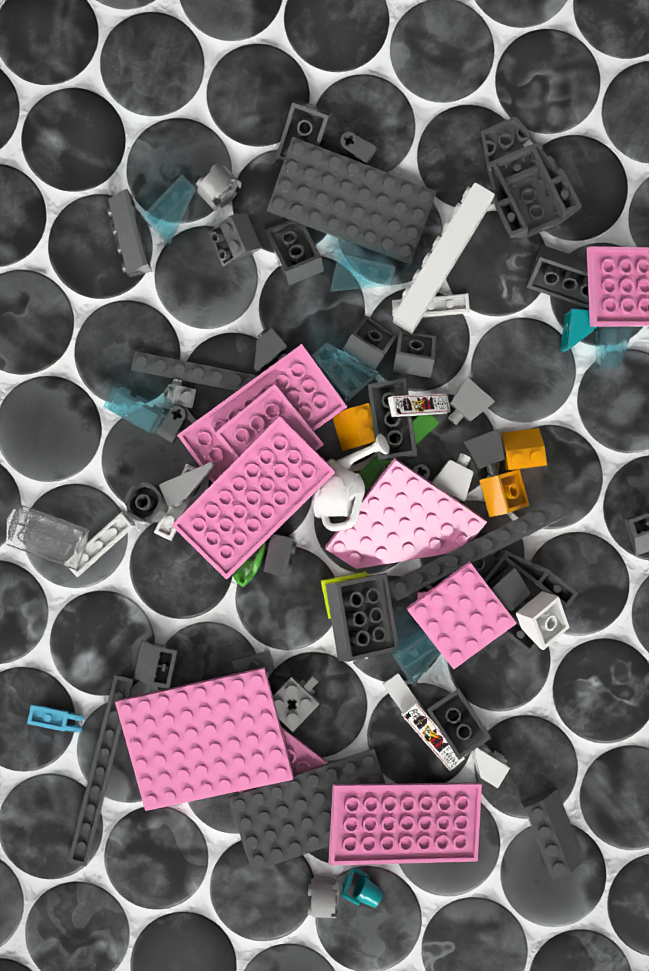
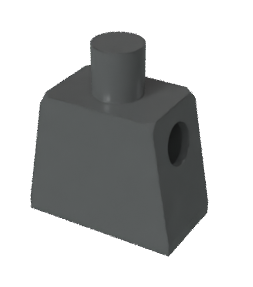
[462,429,505,477]
[488,565,530,612]

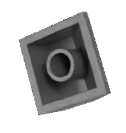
[342,315,397,371]
[254,328,288,374]
[393,330,436,378]

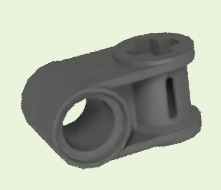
[339,132,377,165]
[156,406,188,443]

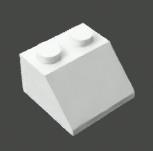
[516,591,570,650]

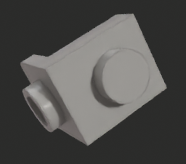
[164,384,196,408]

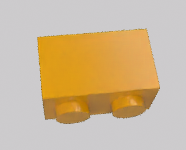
[333,403,375,451]
[501,428,547,471]
[479,469,530,517]

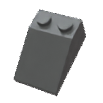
[276,98,332,161]
[265,220,324,285]
[427,688,491,760]

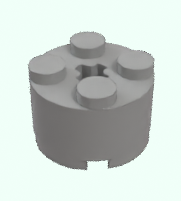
[196,163,241,211]
[308,877,339,918]

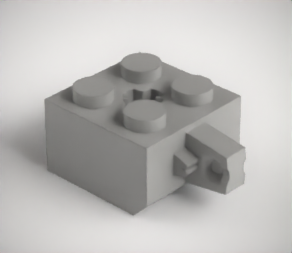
[272,675,320,732]

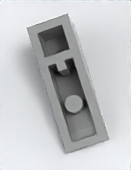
[159,461,217,507]

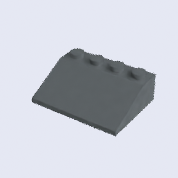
[325,573,399,662]

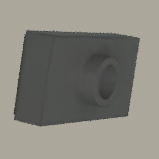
[232,650,274,673]

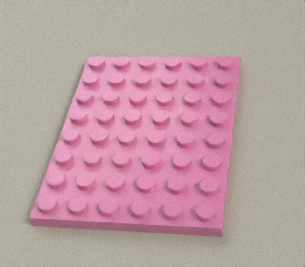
[115,667,294,811]

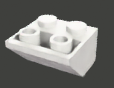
[472,744,510,788]

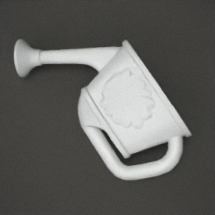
[313,434,390,531]

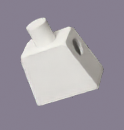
[431,453,473,501]

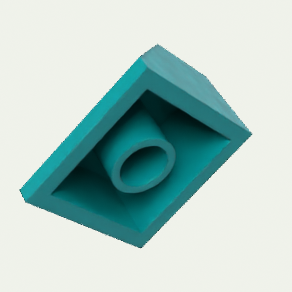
[560,309,596,352]

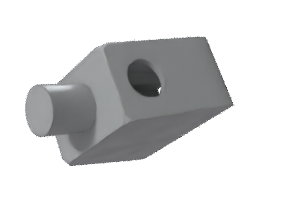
[448,377,495,425]

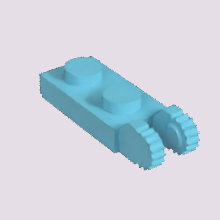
[27,704,84,732]

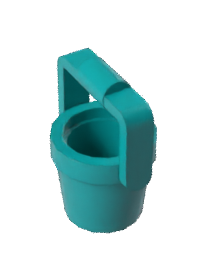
[341,867,383,908]

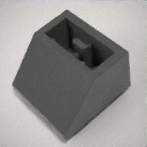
[208,213,262,267]
[623,511,649,556]
[264,533,297,577]
[134,640,180,689]

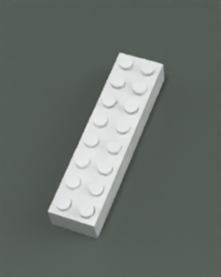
[392,183,495,334]

